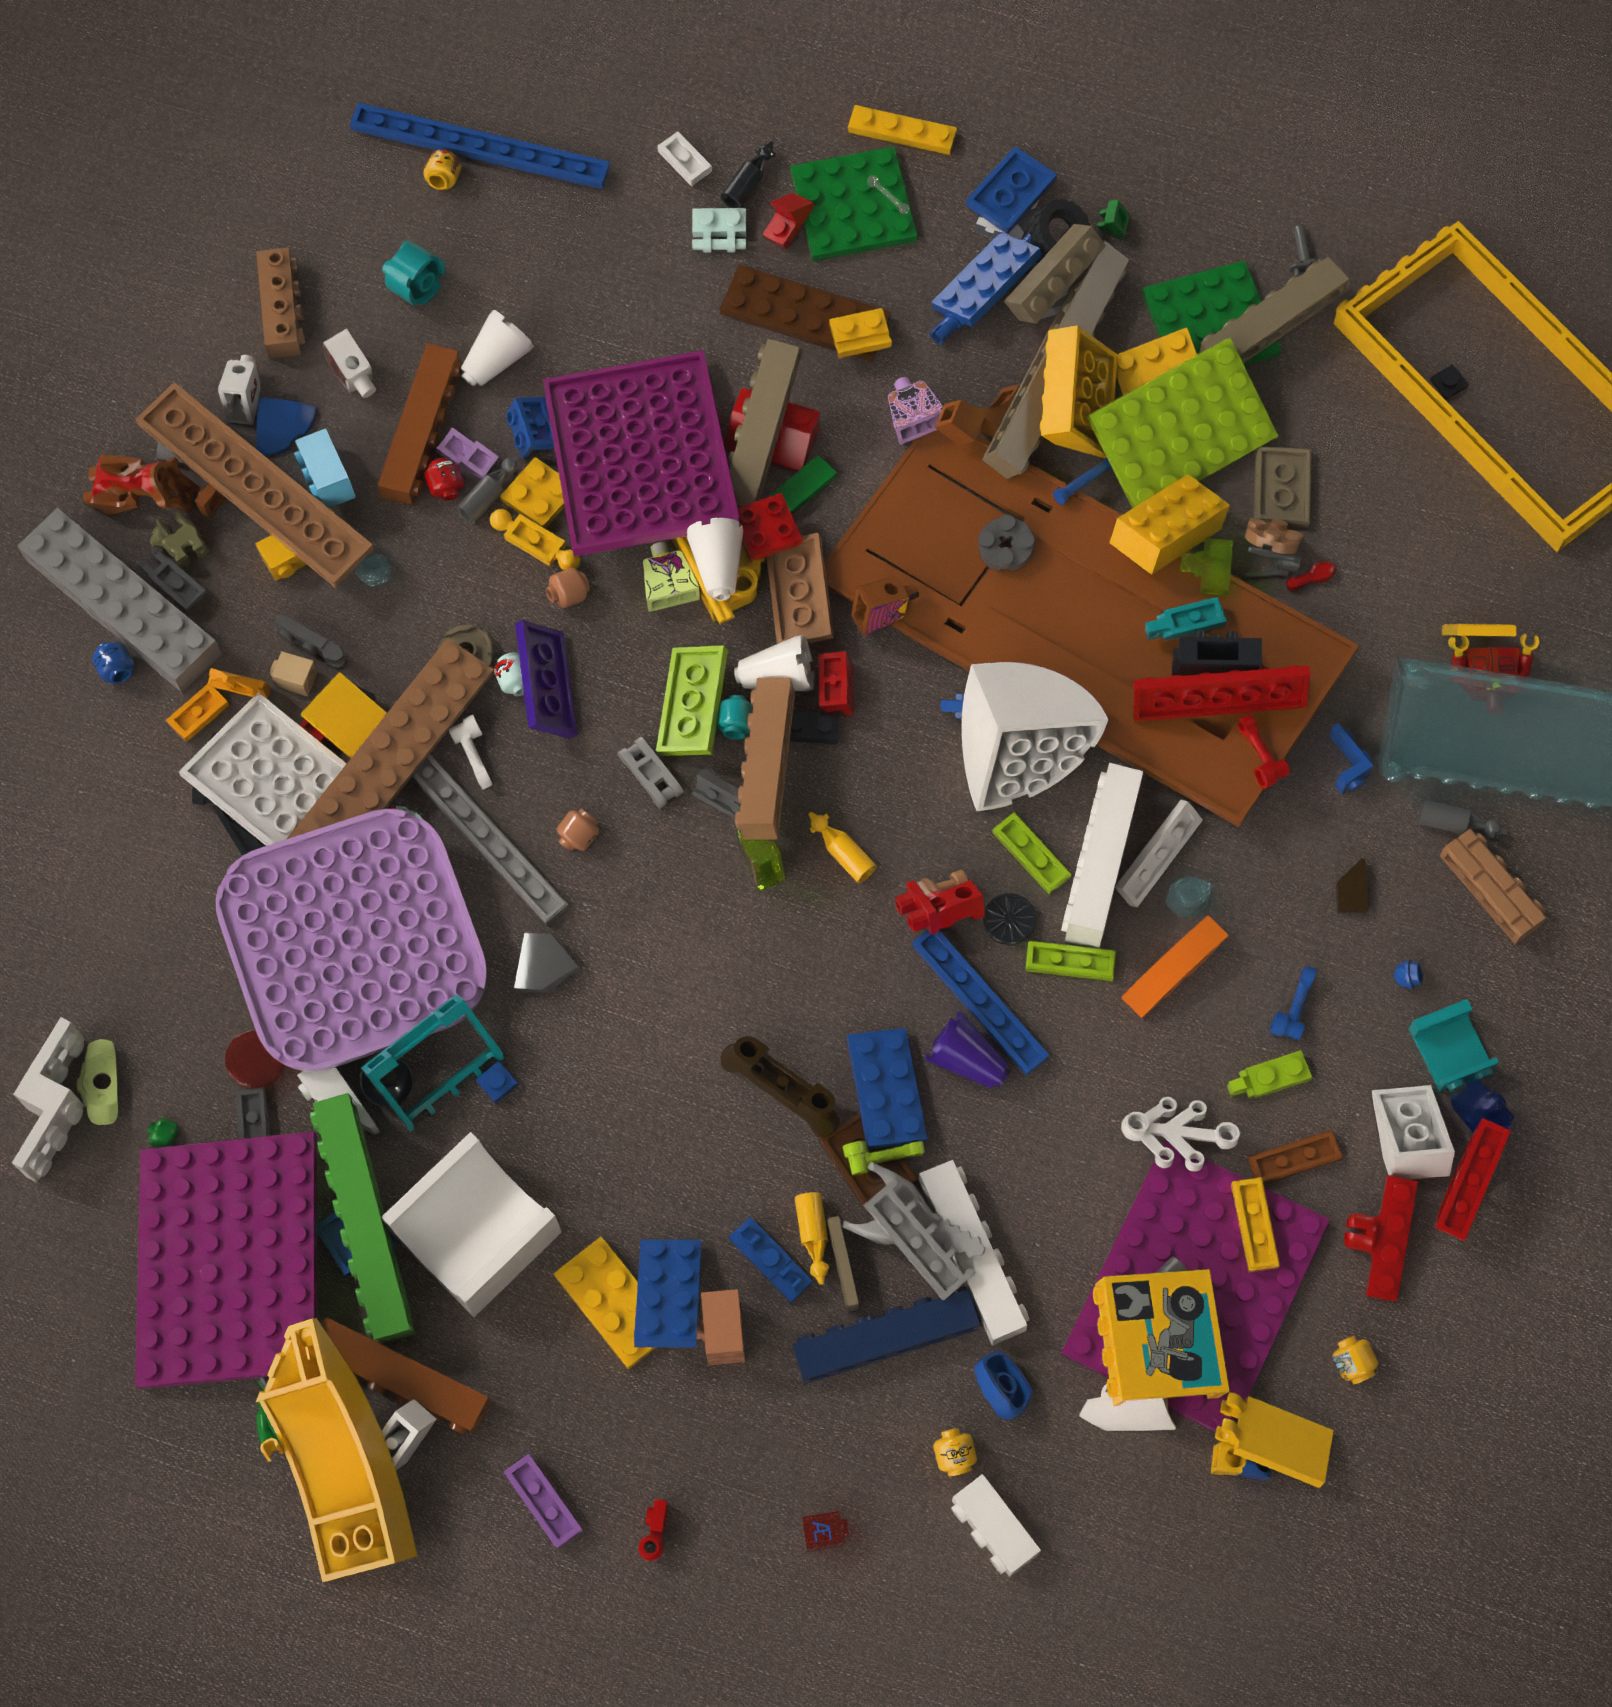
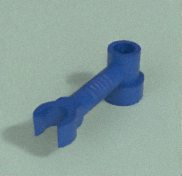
[1269,965,1317,1041]

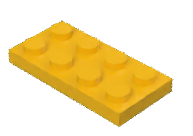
[553,1236,657,1370]

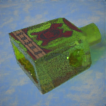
[736,828,786,892]

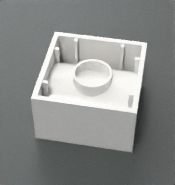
[381,1132,561,1317]

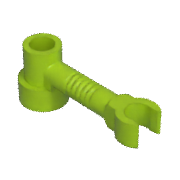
[842,1141,925,1175]

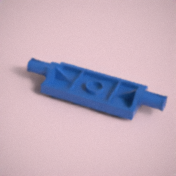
[929,232,1042,345]

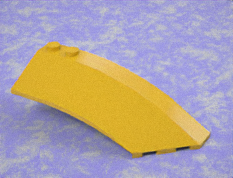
[256,1318,418,1582]

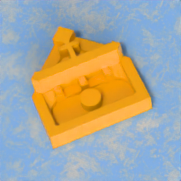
[207,668,271,698]

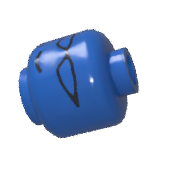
[92,642,134,684]

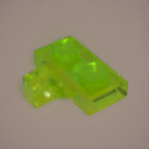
[1180,538,1233,595]

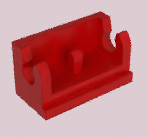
[818,651,854,716]

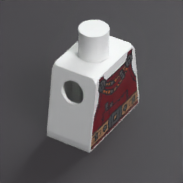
[323,329,376,398]

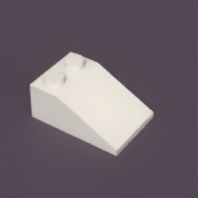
[1372,1085,1455,1180]

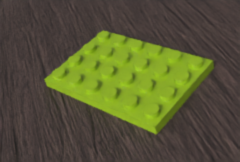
[1086,337,1278,509]

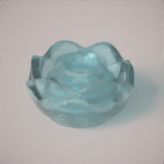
[356,553,392,586]

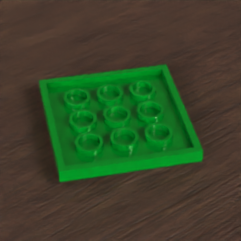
[790,146,917,262]
[1142,260,1281,366]

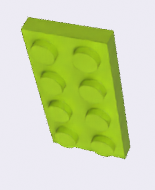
[656,645,728,756]

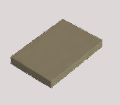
[1253,446,1312,528]

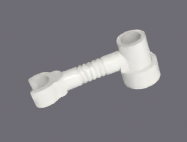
[449,714,493,790]

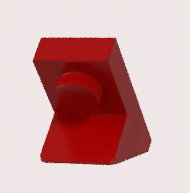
[762,192,815,250]

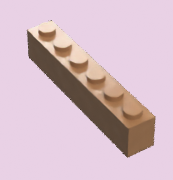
[735,678,795,840]

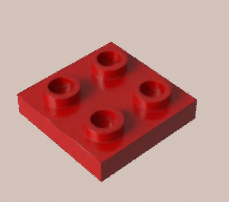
[737,493,803,562]

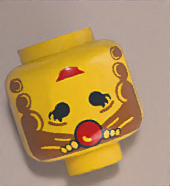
[423,150,462,190]

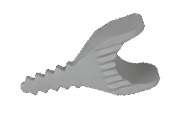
[841,1162,985,1259]

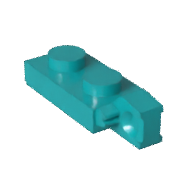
[1144,597,1227,640]

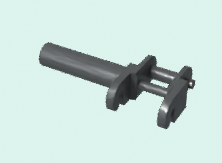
[1289,225,1323,276]

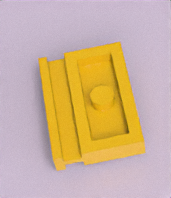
[829,308,892,358]

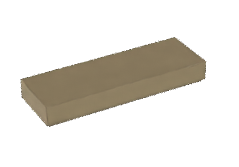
[827,1216,859,1312]

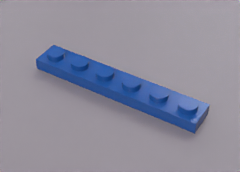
[912,930,1049,1076]

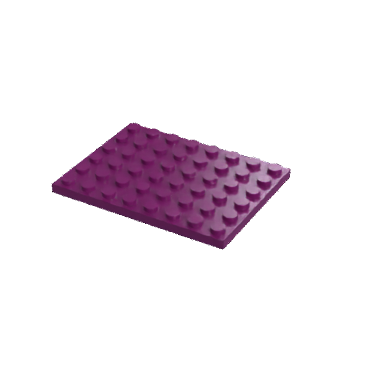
[543,350,740,556]
[135,1131,318,1389]
[1061,1140,1330,1432]

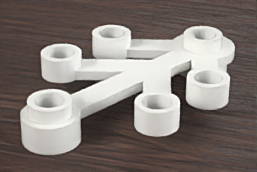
[1121,1097,1240,1172]

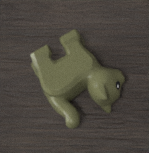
[149,511,210,570]

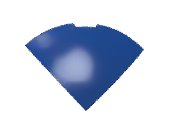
[256,398,317,457]

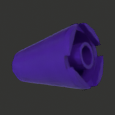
[924,1011,1009,1089]

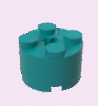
[382,240,446,306]

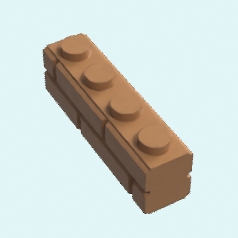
[1440,829,1547,944]

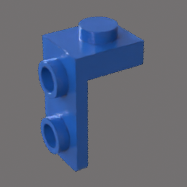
[1329,723,1373,795]

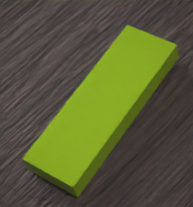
[992,812,1072,895]
[1025,941,1116,981]

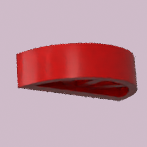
[1434,1118,1511,1241]

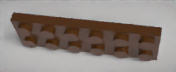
[720,264,891,362]

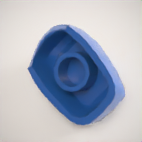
[974,1350,1033,1420]

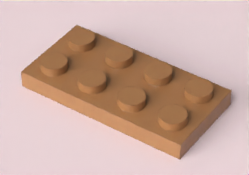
[766,532,834,644]

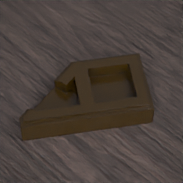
[1336,859,1368,913]

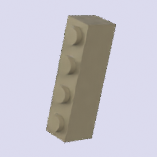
[1004,224,1106,324]

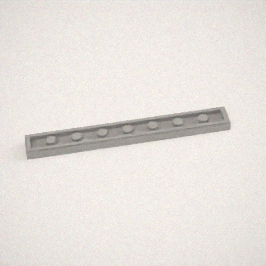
[411,754,569,926]

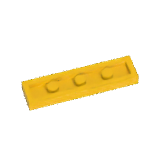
[848,105,957,155]

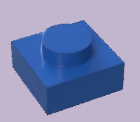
[476,1061,518,1104]

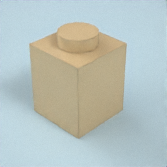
[270,651,318,697]

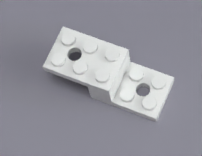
[12,1017,85,1183]

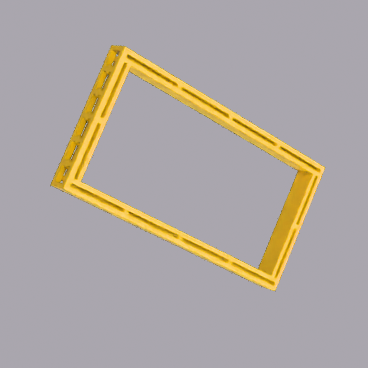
[1333,221,1612,552]

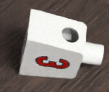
[218,355,260,425]

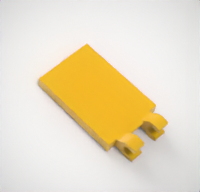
[301,672,387,758]
[1215,1392,1334,1488]

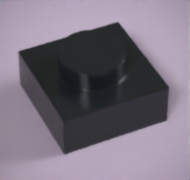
[1430,364,1469,400]

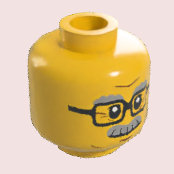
[933,1428,977,1476]

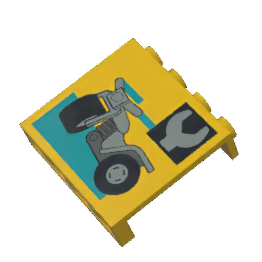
[1093,1269,1229,1406]

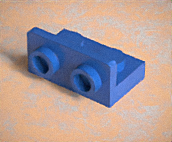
[506,397,555,458]

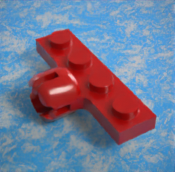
[1344,1175,1418,1302]

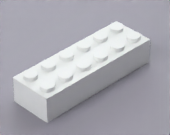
[1061,763,1143,948]

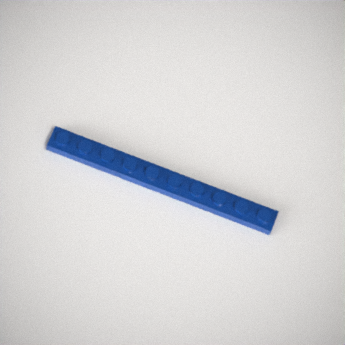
[350,103,611,190]

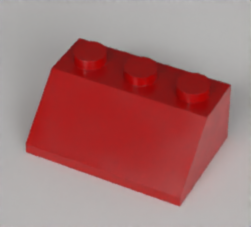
[724,388,820,472]

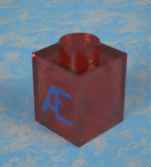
[802,1511,849,1553]

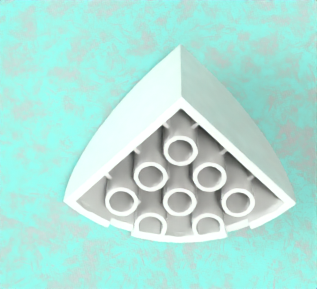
[962,662,1108,811]

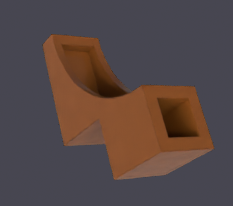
[935,384,1020,445]

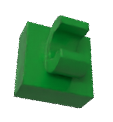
[1097,199,1130,238]

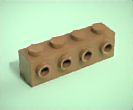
[256,247,305,359]

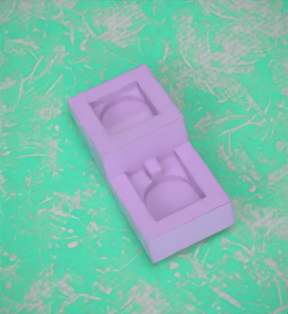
[435,427,499,479]

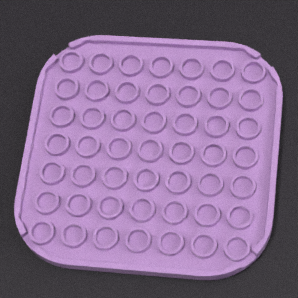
[216,809,486,1071]

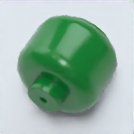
[147,1117,179,1148]

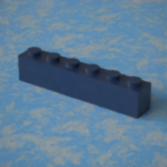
[792,1288,980,1385]

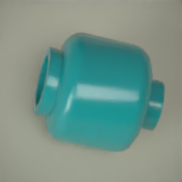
[717,695,753,740]

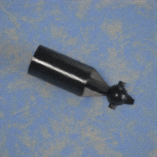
[721,141,776,208]

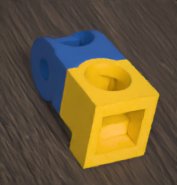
[1211,1442,1272,1480]

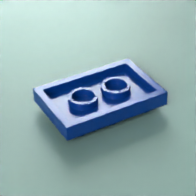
[966,146,1057,234]

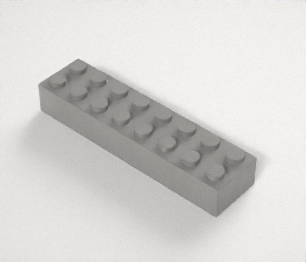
[17,508,222,693]

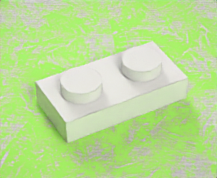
[658,131,712,187]

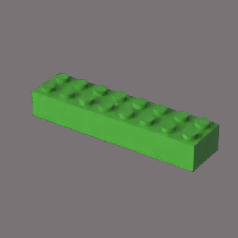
[310,1093,416,1344]

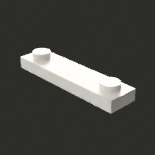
[1115,800,1203,907]

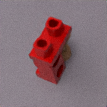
[895,869,985,935]

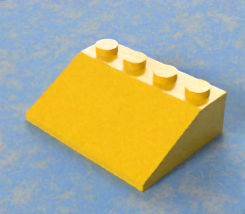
[1040,325,1118,459]

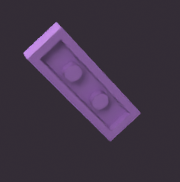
[504,1454,583,1550]

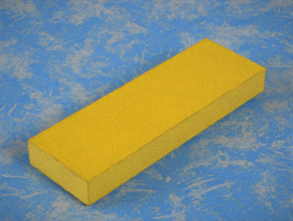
[1231,1177,1280,1272]

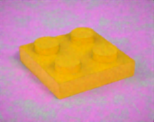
[500,457,565,529]

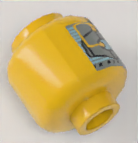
[1332,1336,1378,1384]

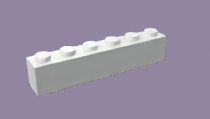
[919,1160,1029,1345]

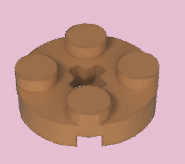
[1245,518,1303,554]

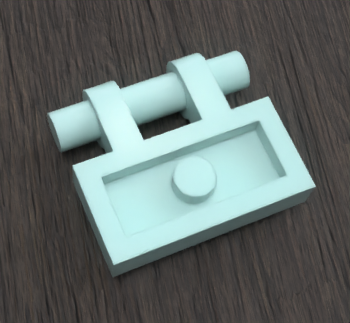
[692,208,746,253]

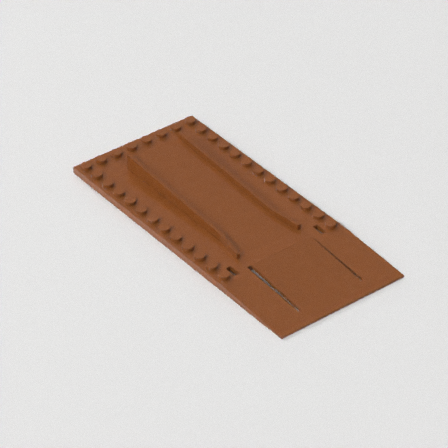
[824,430,1359,828]

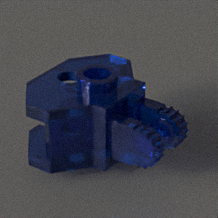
[1450,1078,1514,1133]

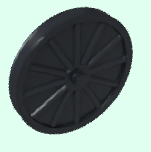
[983,893,1036,945]

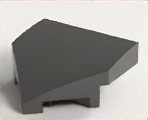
[514,933,581,993]

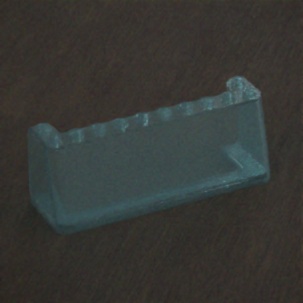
[1378,657,1612,809]

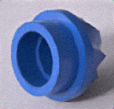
[1393,960,1423,989]

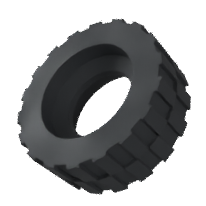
[1029,198,1091,257]

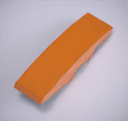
[1121,915,1229,1019]

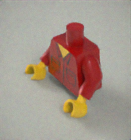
[1448,634,1539,714]

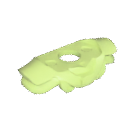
[76,1039,118,1125]

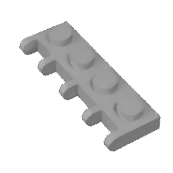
[863,1178,975,1300]

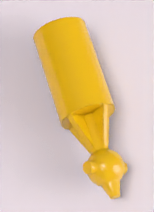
[808,812,877,884]
[795,1192,829,1285]

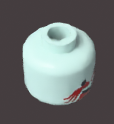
[494,652,524,696]

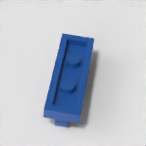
[728,1217,813,1304]

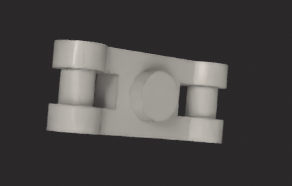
[617,736,684,809]

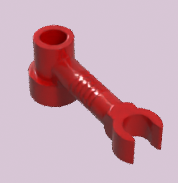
[1236,714,1290,789]

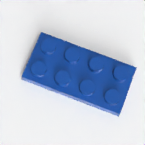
[846,1028,927,1150]
[634,1239,702,1348]

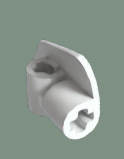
[1079,1384,1176,1431]

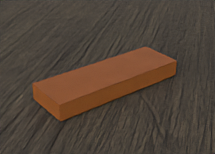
[1247,1130,1343,1185]

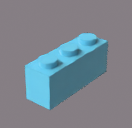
[294,428,356,508]

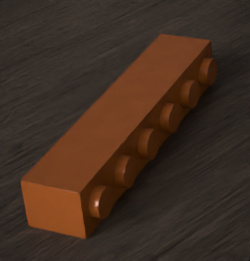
[377,343,463,505]
[321,1317,492,1436]

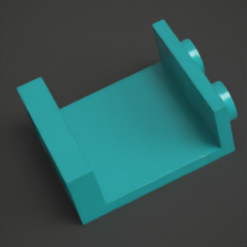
[1408,999,1499,1092]

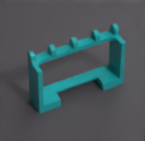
[361,994,505,1133]

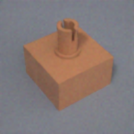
[697,1289,745,1365]

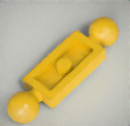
[490,509,580,570]

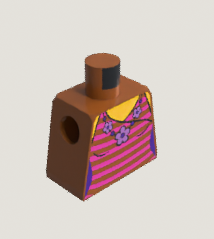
[851,575,919,637]

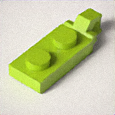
[1227,1050,1312,1098]

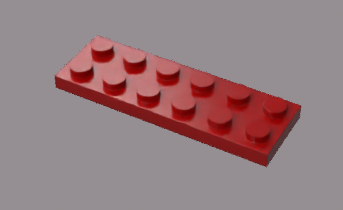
[1132,665,1310,722]

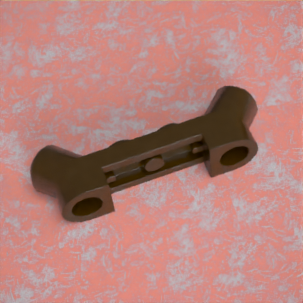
[720,1036,840,1137]

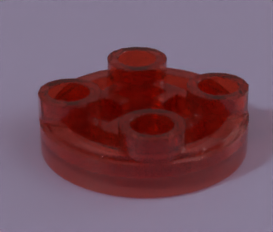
[225,1030,285,1089]

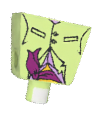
[643,542,700,612]

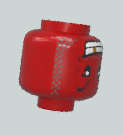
[425,458,465,501]

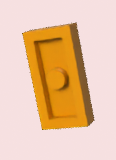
[166,685,230,742]

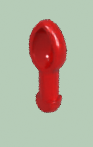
[1286,561,1337,592]

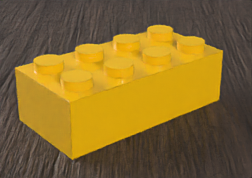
[1110,474,1230,575]

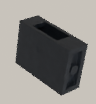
[1172,630,1262,676]

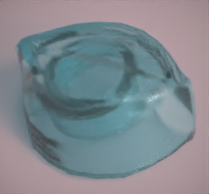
[1165,876,1213,918]

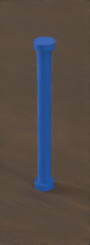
[1053,458,1112,505]

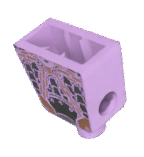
[888,377,943,445]

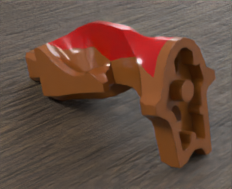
[82,455,200,515]

